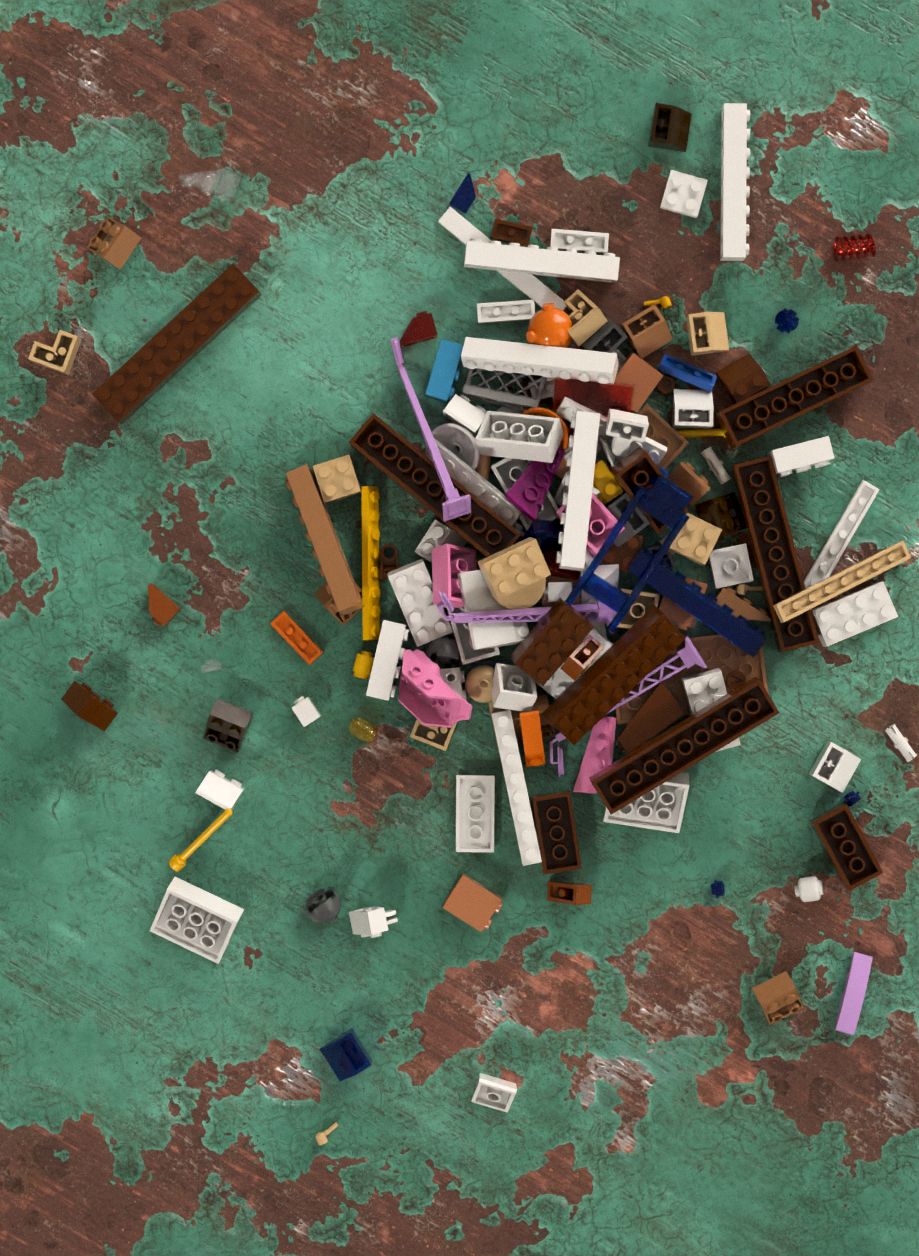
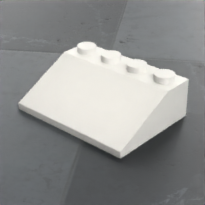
[457,569,529,650]
[604,762,690,833]
[150,877,244,964]

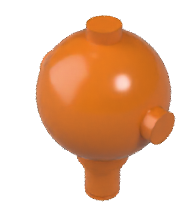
[526,303,573,348]

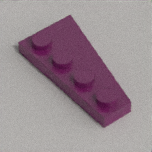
[504,447,565,522]

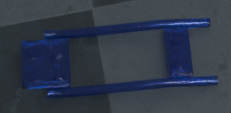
[565,474,694,632]

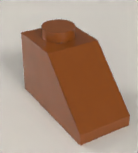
[148,583,181,626]
[560,635,605,681]
[547,881,592,905]

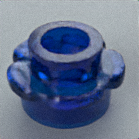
[843,790,861,807]
[711,879,725,898]

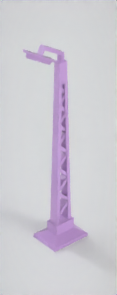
[390,337,471,522]
[437,588,621,634]
[550,635,707,777]

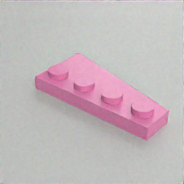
[573,717,617,794]

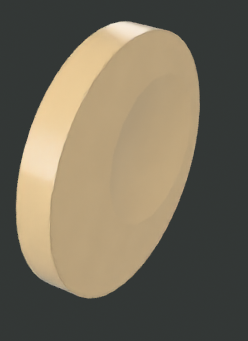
[494,577,546,609]

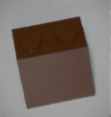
[716,354,771,405]

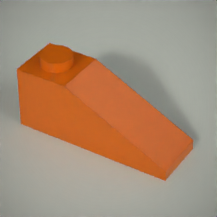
[519,710,545,767]

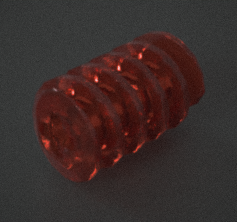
[833,233,876,261]

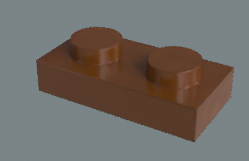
[491,219,532,247]

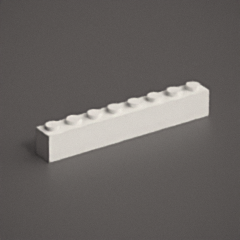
[720,103,750,261]
[464,238,620,283]
[461,337,619,384]
[556,411,600,571]
[491,709,542,866]

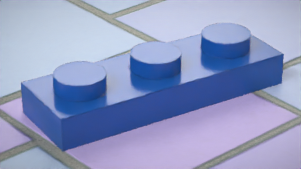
[658,353,717,392]

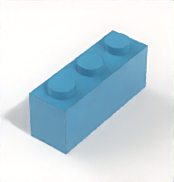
[425,339,464,403]

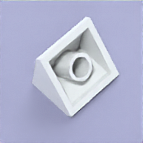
[471,1073,517,1113]

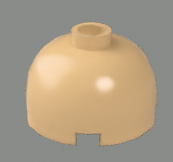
[465,665,495,703]

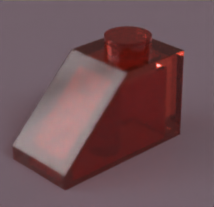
[400,311,438,348]

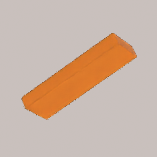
[270,611,323,665]

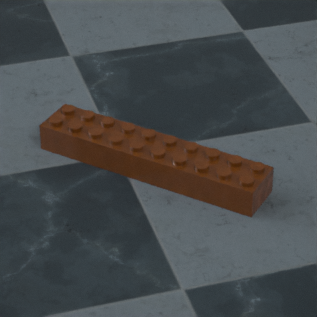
[92,263,261,425]
[349,413,523,558]
[731,456,819,652]
[589,677,780,815]

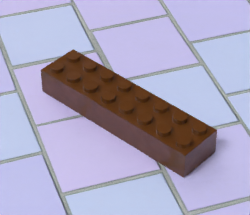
[715,345,874,449]
[543,605,686,745]

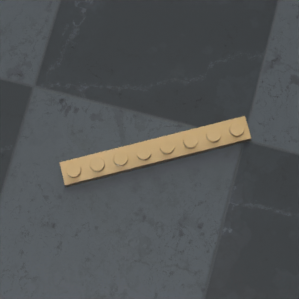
[773,541,911,623]

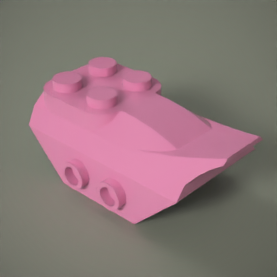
[398,649,472,728]

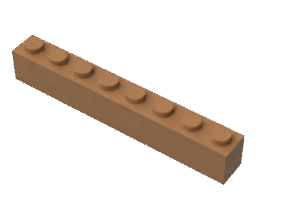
[285,464,364,616]

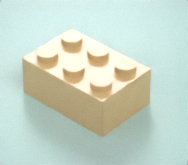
[478,537,551,600]

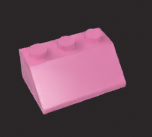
[555,493,625,557]
[432,543,477,608]

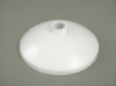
[426,423,480,470]

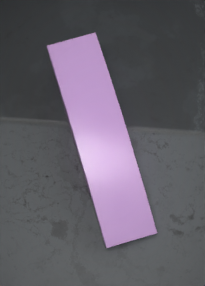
[835,952,873,1035]

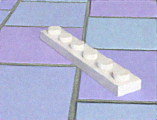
[556,397,668,465]
[424,439,522,526]

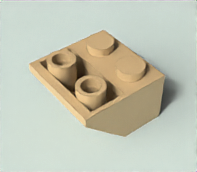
[686,312,729,356]

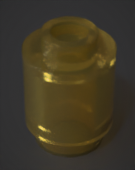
[348,717,378,744]

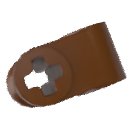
[380,544,399,581]

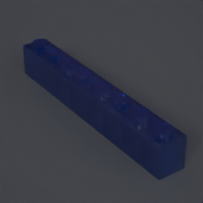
[626,548,767,658]

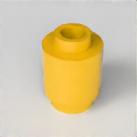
[352,651,374,680]

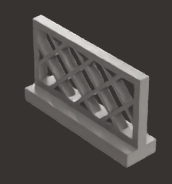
[462,368,546,411]

